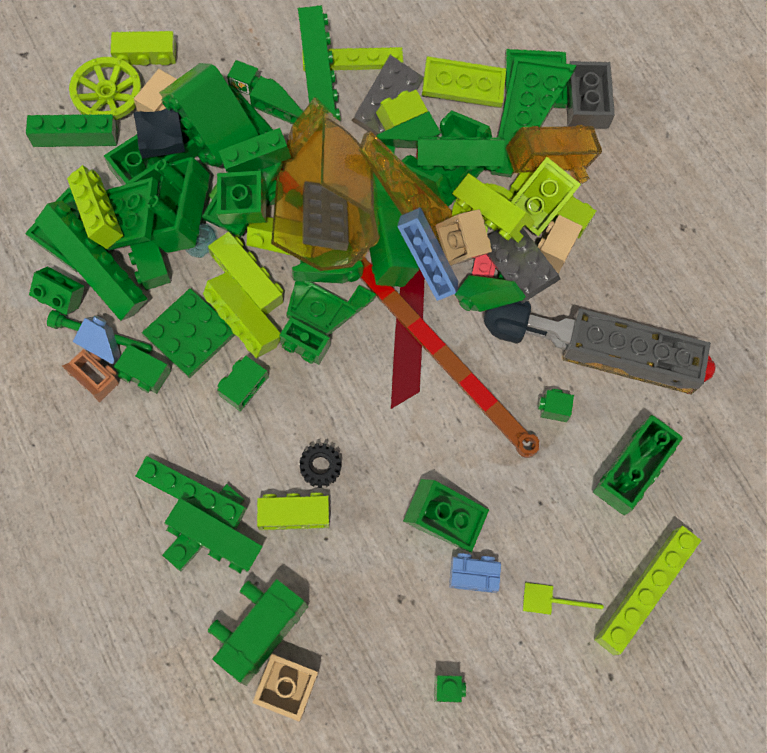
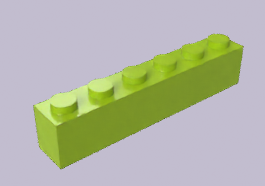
[595,525,702,656]

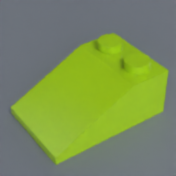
[511,157,581,236]

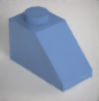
[73,316,120,364]

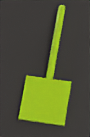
[523,582,604,615]

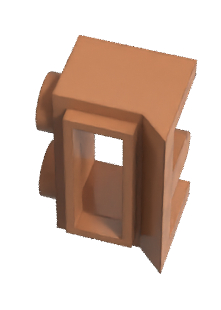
[62,349,119,403]

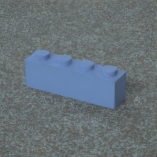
[397,208,459,301]

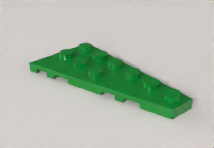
[491,57,576,178]

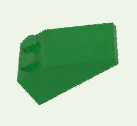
[403,479,489,553]

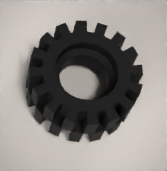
[299,443,341,488]

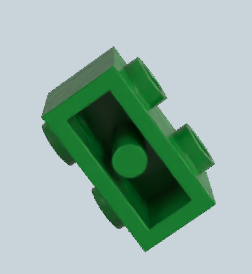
[29,266,85,315]
[279,317,330,365]

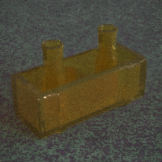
[506,125,602,184]

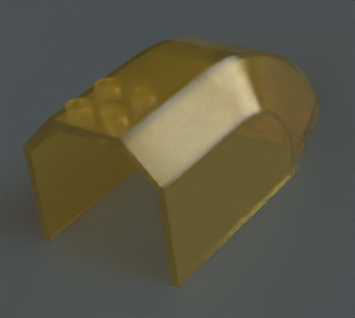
[271,97,380,271]

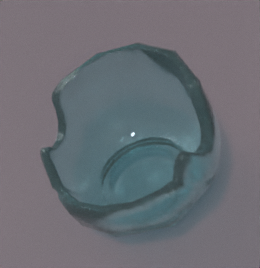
[185,223,217,258]

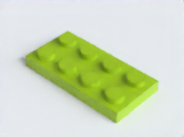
[422,56,506,108]

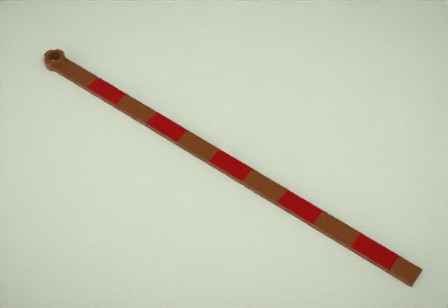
[275,168,540,458]

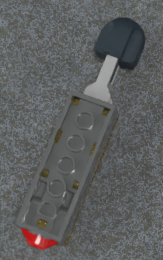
[484,301,716,395]

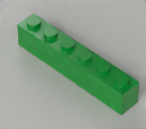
[298,5,340,132]
[35,200,148,321]

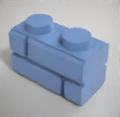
[449,553,501,593]

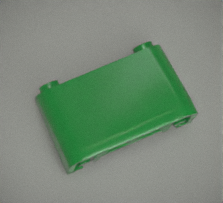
[398,110,492,207]

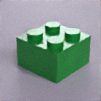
[217,171,266,225]

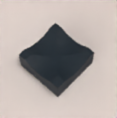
[133,109,185,159]

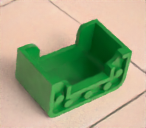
[159,63,258,168]

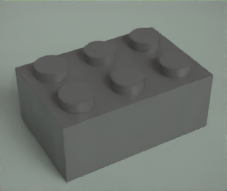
[567,61,615,129]

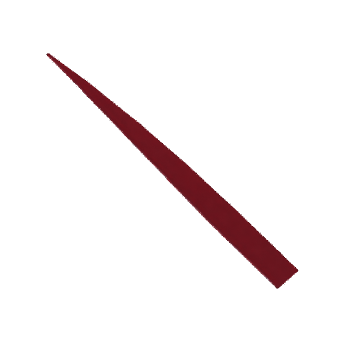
[390,148,425,410]

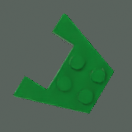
[286,258,376,336]

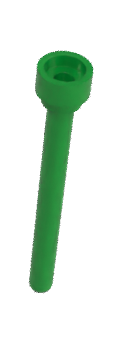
[47,310,152,353]

